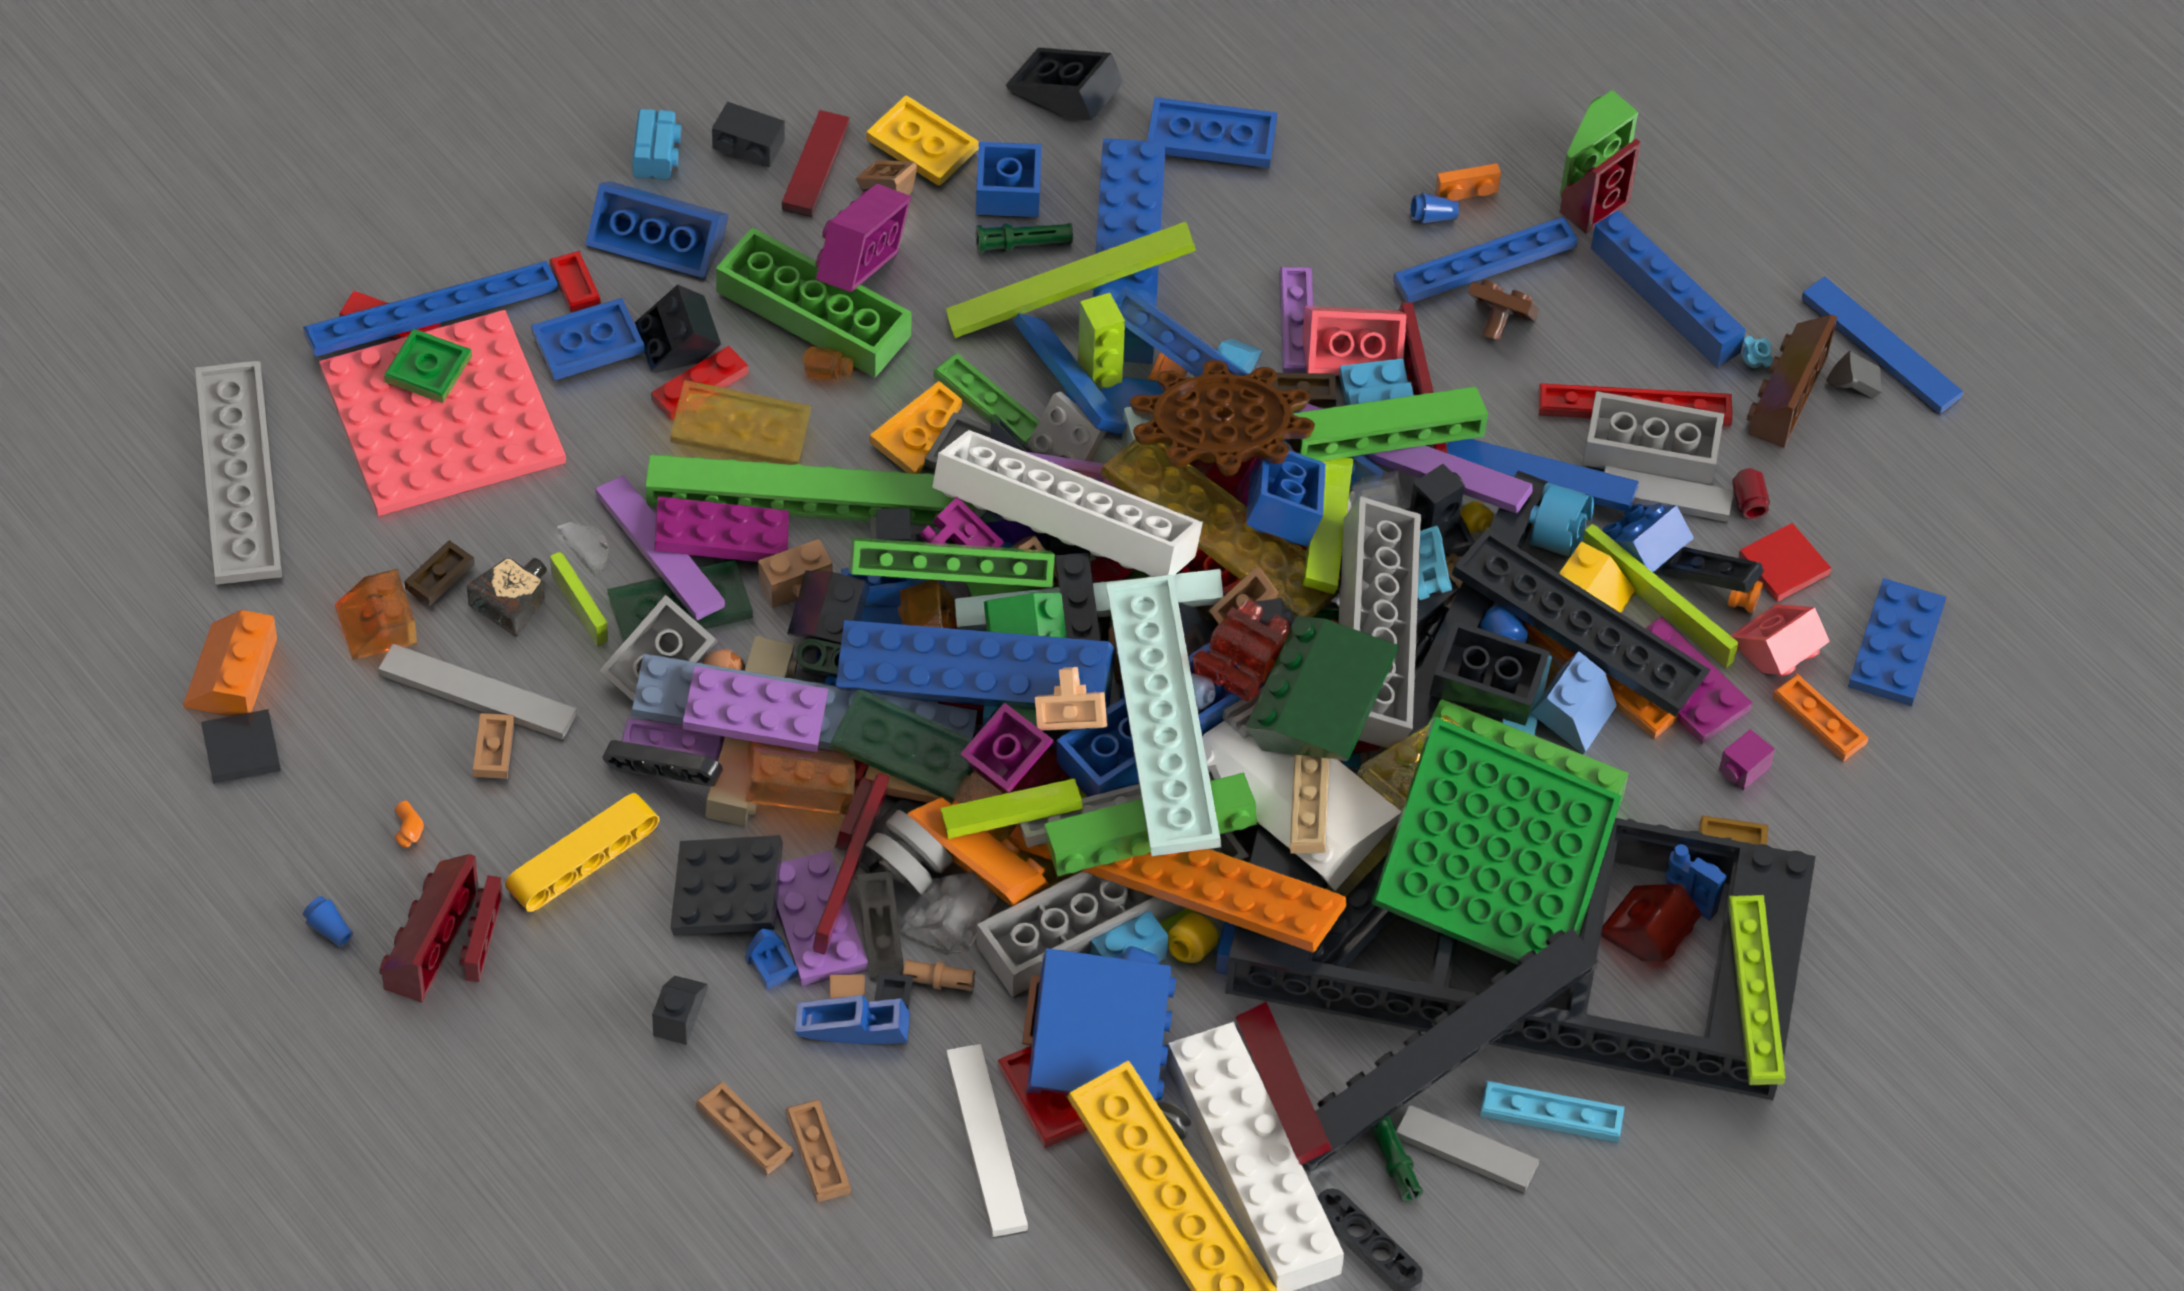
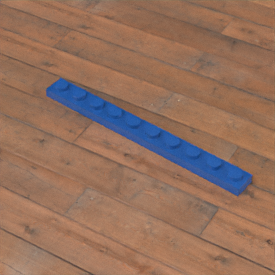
[1115,286,1387,499]

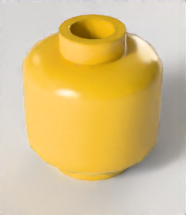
[1167,912,1218,964]

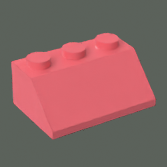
[1302,306,1407,376]

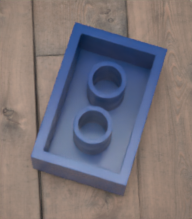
[1246,450,1326,547]

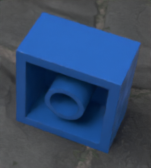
[976,142,1042,217]

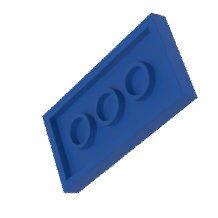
[1147,97,1278,168]
[1848,578,1946,706]

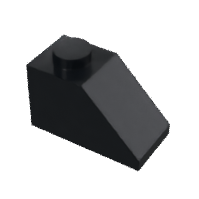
[652,975,708,1045]

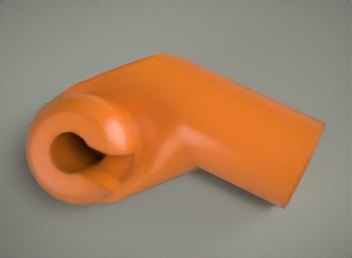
[394,800,424,848]

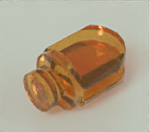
[802,346,853,381]

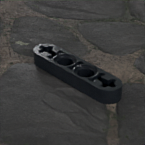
[602,740,723,787]
[1318,1188,1423,1291]

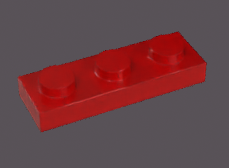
[651,345,749,420]

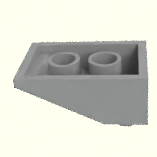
[599,595,719,701]

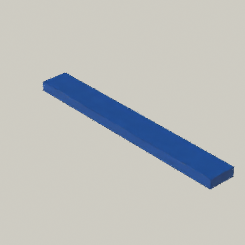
[303,261,558,357]

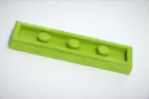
[940,779,1083,839]

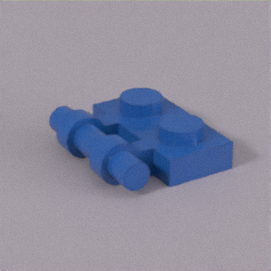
[1665,844,1726,921]

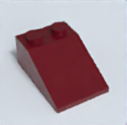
[1559,138,1641,234]

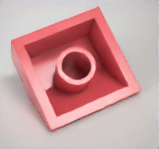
[1730,604,1830,677]

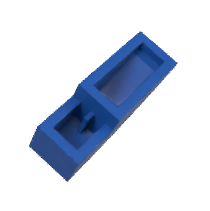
[795,995,910,1044]

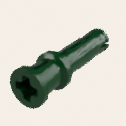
[975,223,1073,254]

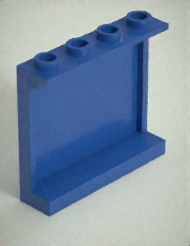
[1026,948,1176,1102]

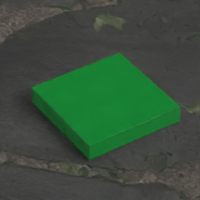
[384,328,472,403]

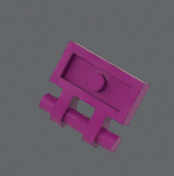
[919,496,1004,547]

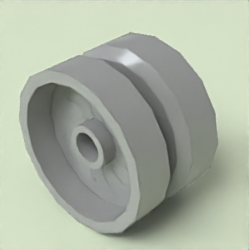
[865,810,953,896]

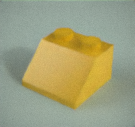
[1559,542,1635,613]

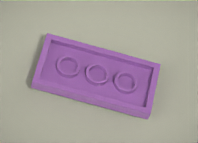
[682,666,828,752]
[776,851,868,986]

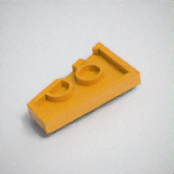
[870,381,962,474]

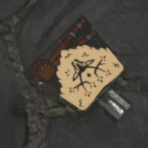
[467,558,547,638]

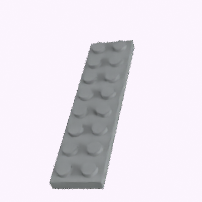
[195,361,282,585]

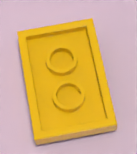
[866,95,979,186]

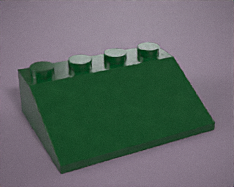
[1245,616,1399,761]

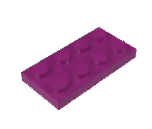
[654,497,789,562]
[1646,617,1752,744]

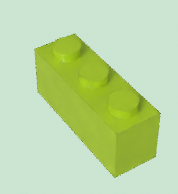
[1078,292,1125,389]

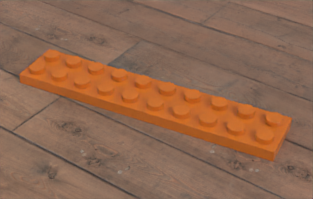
[1009,825,1346,953]

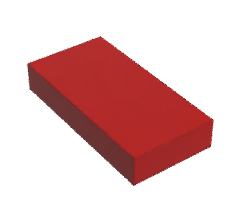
[549,251,601,313]

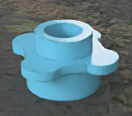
[1742,336,1773,368]

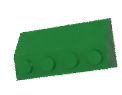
[983,593,1067,733]

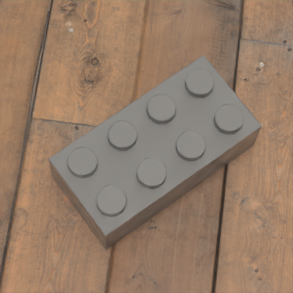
[1583,391,1724,486]

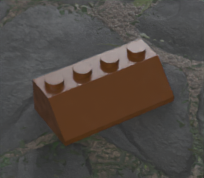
[1746,314,1837,448]

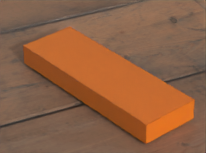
[1772,674,1869,762]

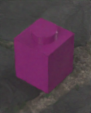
[1719,729,1775,790]

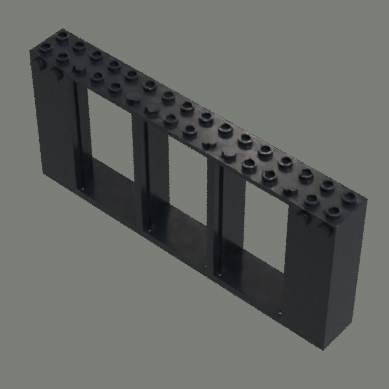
[1225,766,1816,1100]

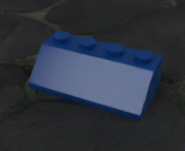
[585,181,729,278]

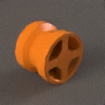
[1727,581,1763,614]

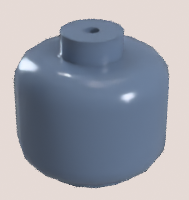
[1191,674,1216,710]

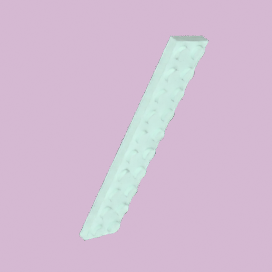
[1106,574,1221,856]

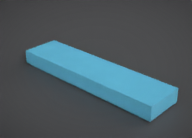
[1480,1081,1625,1143]

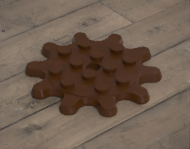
[1130,360,1315,475]

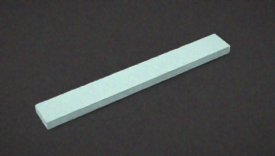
[955,569,1223,631]

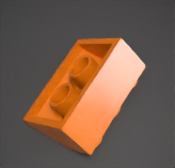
[183,610,277,716]

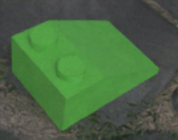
[1560,90,1638,195]

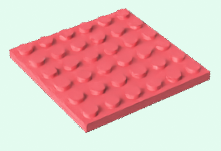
[319,310,566,516]

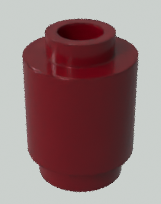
[1732,468,1770,519]

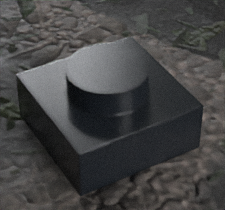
[874,972,913,1010]

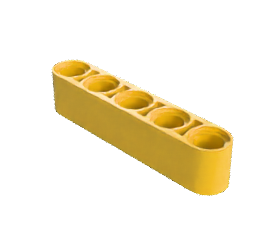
[505,793,660,912]

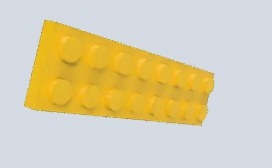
[1067,1060,1277,1291]

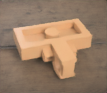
[1035,667,1107,730]

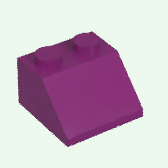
[960,703,1054,793]

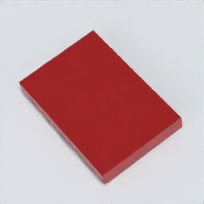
[997,1045,1088,1148]

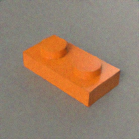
[1435,163,1501,201]

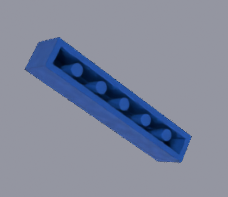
[1591,210,1746,368]

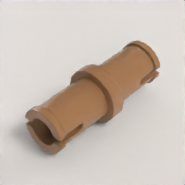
[903,959,976,992]

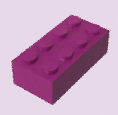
[815,184,911,292]

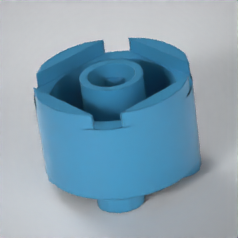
[1529,483,1594,557]

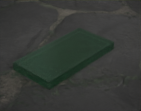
[607,560,753,643]
[829,689,973,802]

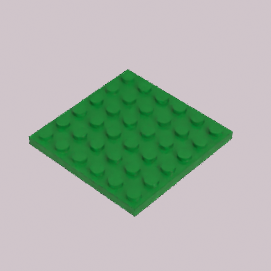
[1372,717,1622,965]

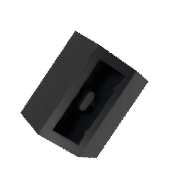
[635,284,721,373]

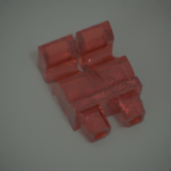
[1193,599,1290,703]

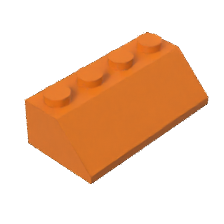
[907,797,1050,907]

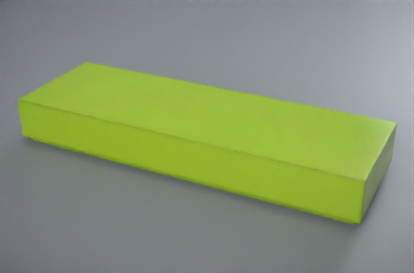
[550,552,608,646]

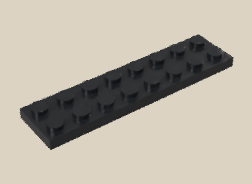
[1451,528,1710,717]

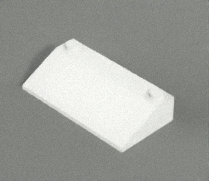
[1202,720,1401,891]

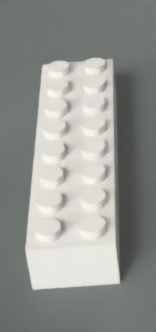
[932,430,1203,577]
[1166,1022,1344,1291]

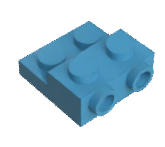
[1338,358,1414,406]

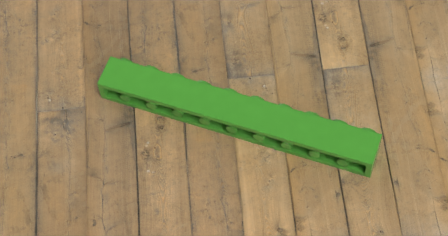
[646,454,976,527]

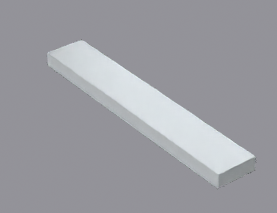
[946,1044,1028,1237]

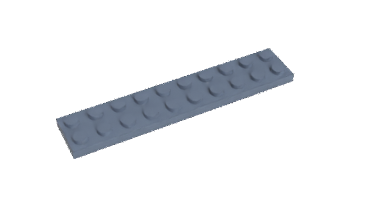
[631,654,977,773]

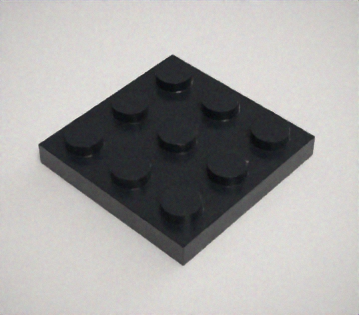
[670,835,783,935]

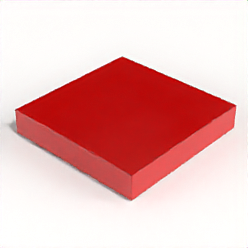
[1738,523,1831,602]

